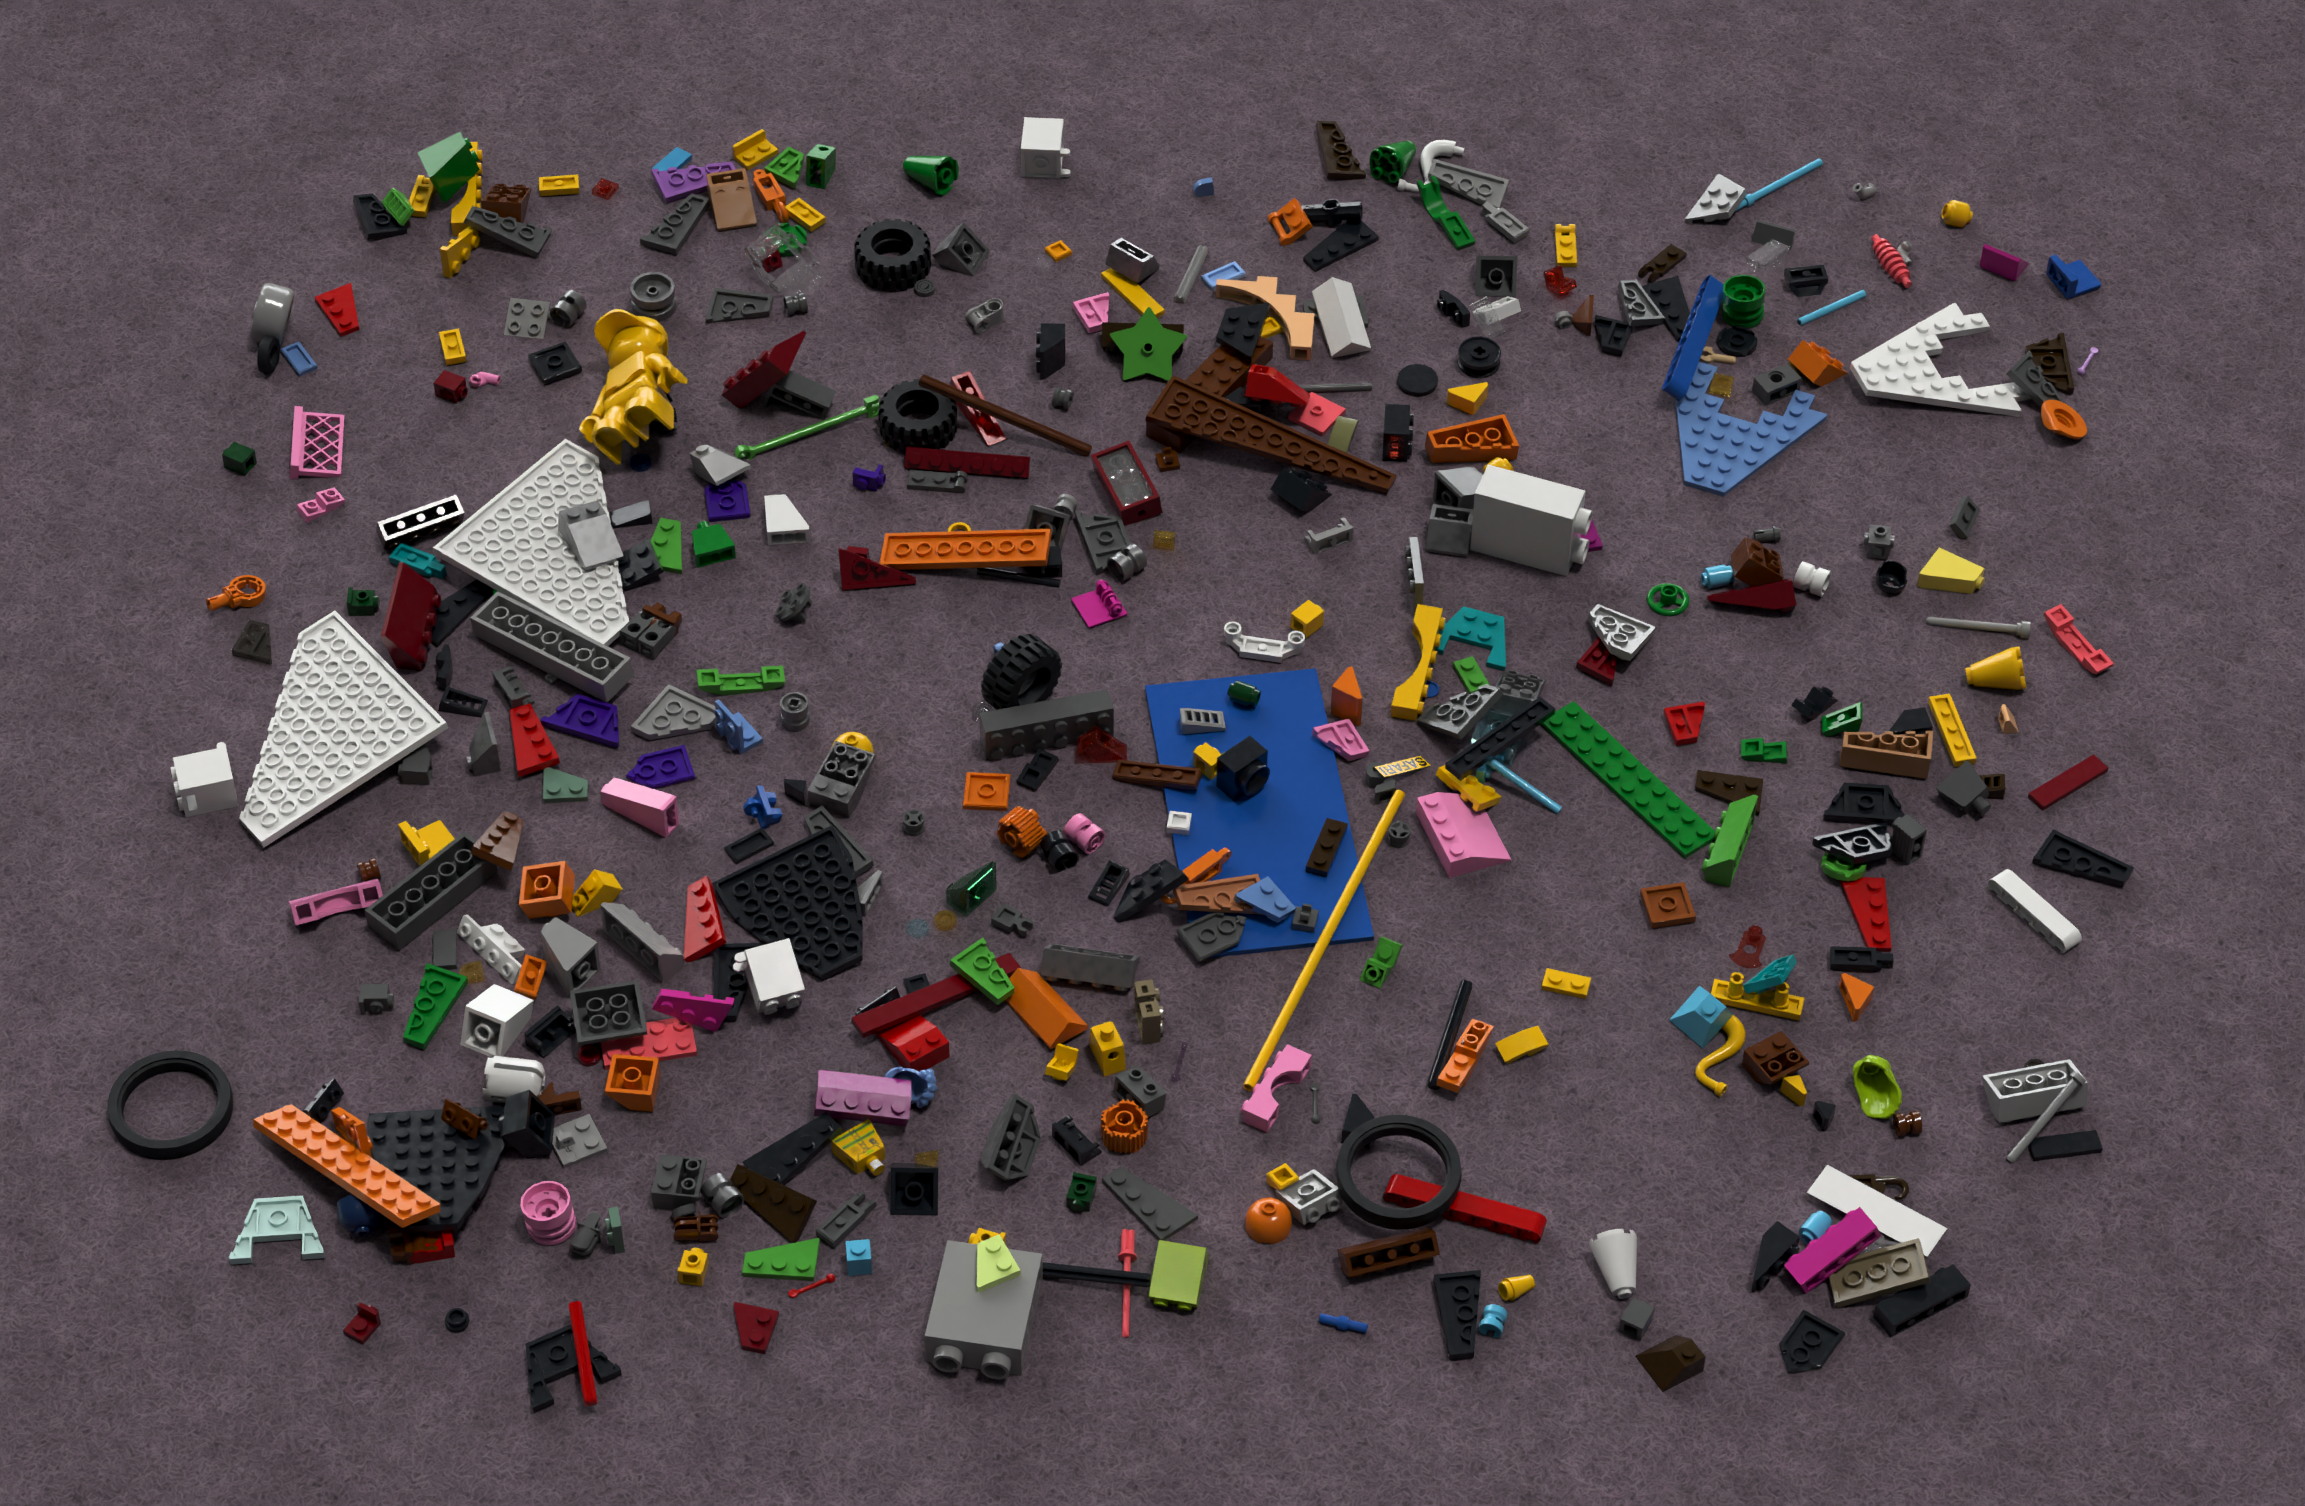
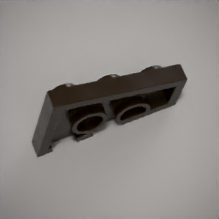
[1695,770,1763,816]

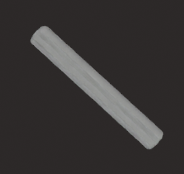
[1175,245,1208,303]

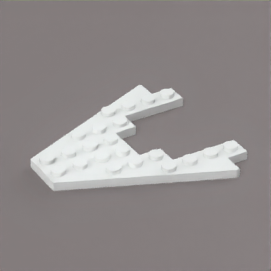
[1850,303,2031,417]

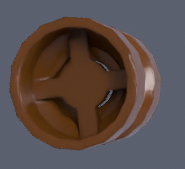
[1893,1111,1922,1137]

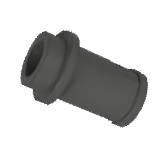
[1753,526,1781,542]

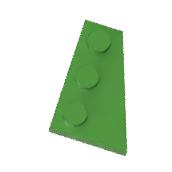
[651,518,682,574]
[950,938,1014,1005]
[742,1238,820,1281]

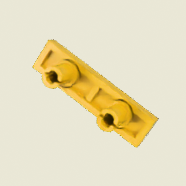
[1711,972,1805,1021]

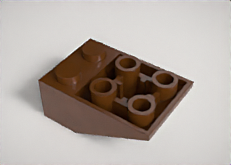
[481,183,531,223]

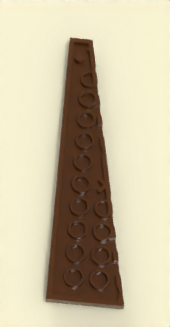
[1145,375,1397,494]

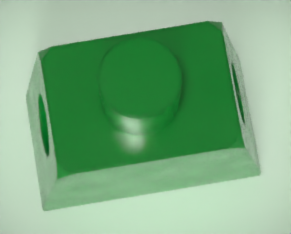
[806,144,836,190]
[692,521,736,568]

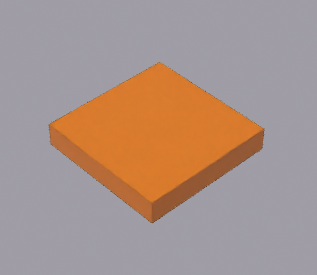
[963,772,1011,811]

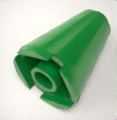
[903,156,959,195]

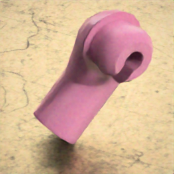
[469,372,501,387]

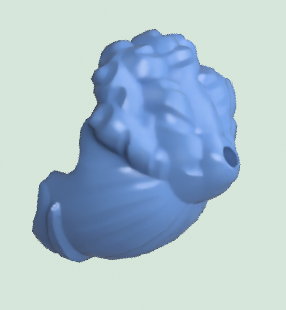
[885,1067,937,1108]

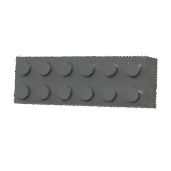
[979,689,1114,760]
[365,832,498,950]

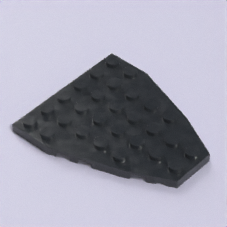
[712,825,863,980]
[367,1105,508,1233]

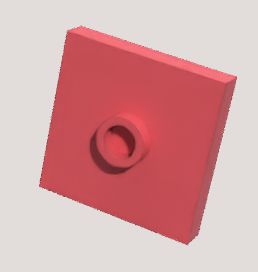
[1288,392,1346,437]

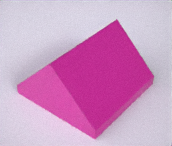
[1980,244,2029,281]

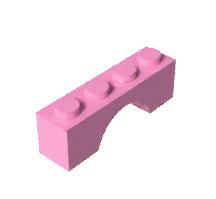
[289,879,383,925]
[1241,1044,1312,1133]

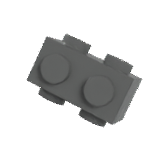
[1113,1065,1167,1117]

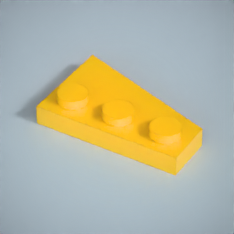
[440,226,480,278]
[1436,765,1502,812]

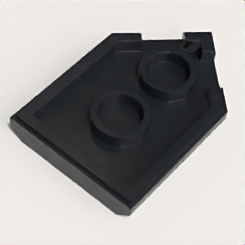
[1779,1310,1845,1373]

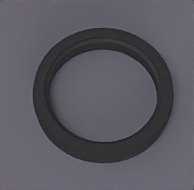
[107,1050,233,1160]
[1336,1115,1462,1230]

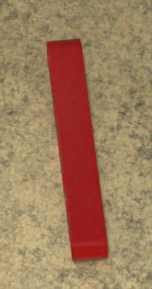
[1383,1174,1547,1244]

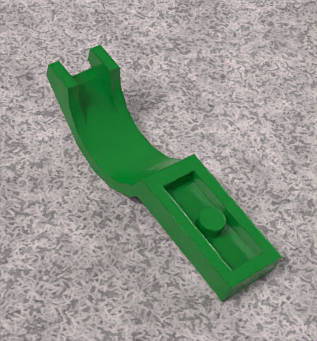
[1417,175,1475,250]

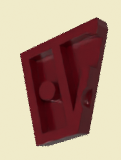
[733,1302,779,1354]

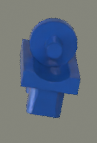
[743,786,782,829]

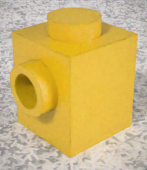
[1290,600,1324,638]

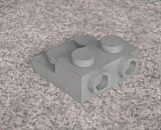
[1275,1169,1343,1225]

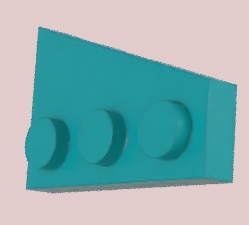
[1743,954,1797,994]

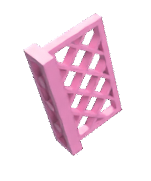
[290,406,344,479]

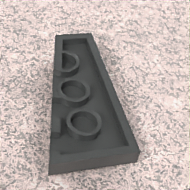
[640,193,710,255]
[804,806,874,877]
[1102,1166,1198,1241]

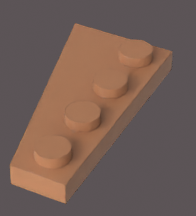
[1173,874,1264,915]

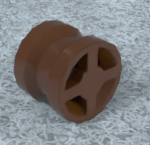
[357,858,381,882]

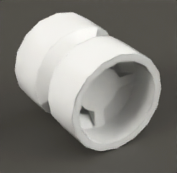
[1793,562,1831,597]

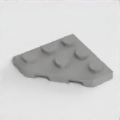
[1588,604,1656,661]
[631,684,717,740]

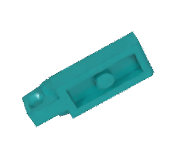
[388,543,447,579]

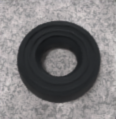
[257,336,280,373]

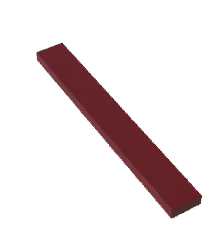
[851,953,1021,1038]

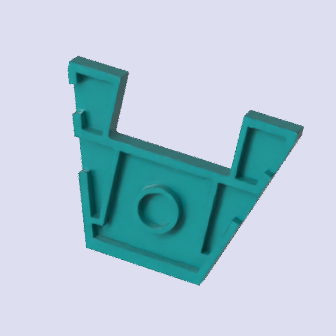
[1435,606,1506,671]

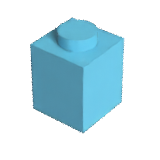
[846,1239,872,1276]

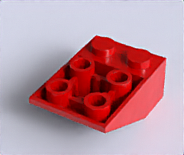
[1245,364,1310,407]

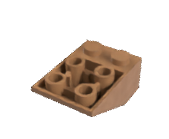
[706,168,757,231]

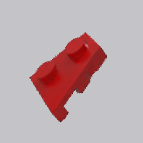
[1663,701,1705,746]

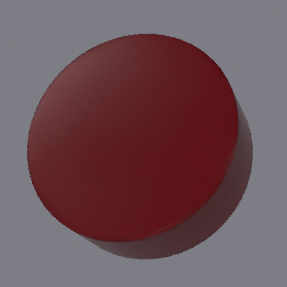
[577,1045,601,1067]

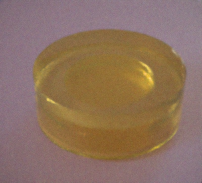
[934,910,957,931]

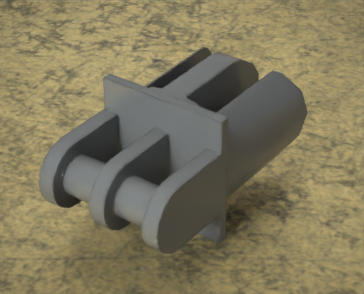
[570,1212,601,1260]

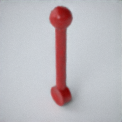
[788,1274,835,1298]

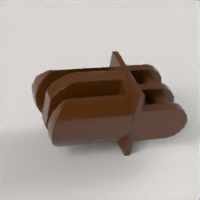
[674,1212,718,1243]

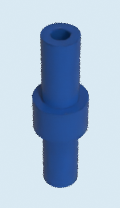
[1319,1313,1368,1333]

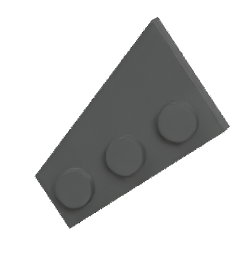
[1618,280,1665,326]
[2006,351,2065,407]

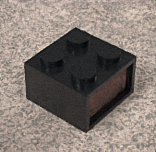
[1382,404,1414,462]

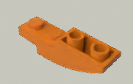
[1436,1019,1494,1093]

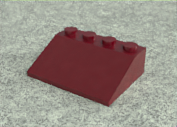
[721,331,806,409]
[381,562,441,671]

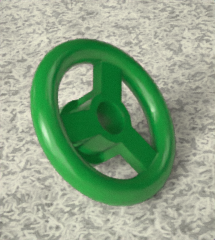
[1647,583,1689,616]

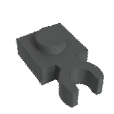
[991,903,1033,937]

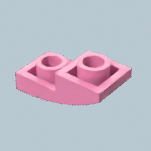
[296,487,345,523]

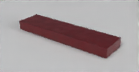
[2028,754,2108,811]

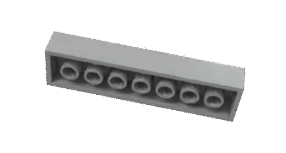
[470,591,634,703]

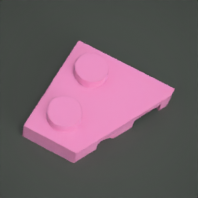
[1311,719,1369,761]

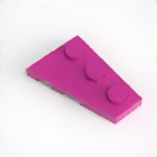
[652,989,734,1031]

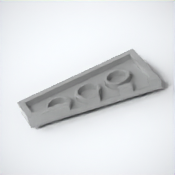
[1428,159,1509,208]

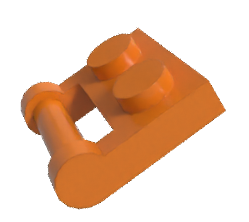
[1267,198,1313,246]

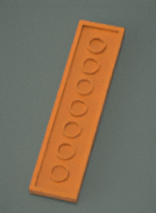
[880,529,1052,570]

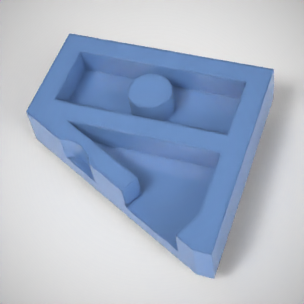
[1234,876,1296,923]

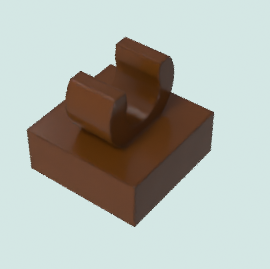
[1155,447,1180,472]

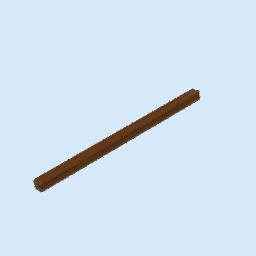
[919,374,1092,456]

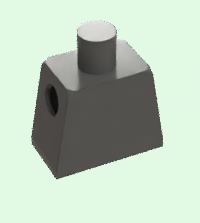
[1936,760,1991,815]

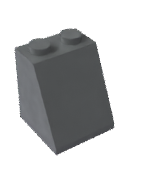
[1433,466,1483,509]

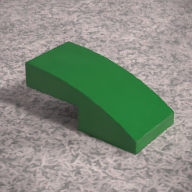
[1741,738,1787,763]

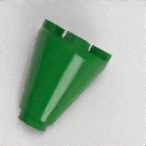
[1369,141,1416,183]

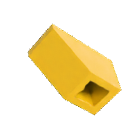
[572,869,623,917]

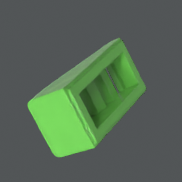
[382,188,415,226]

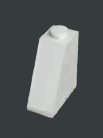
[764,494,810,545]

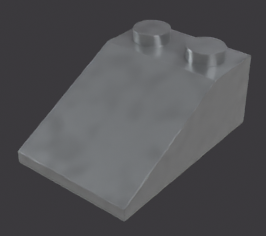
[558,500,624,570]

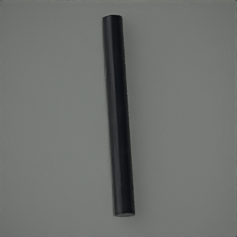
[977,567,1061,588]

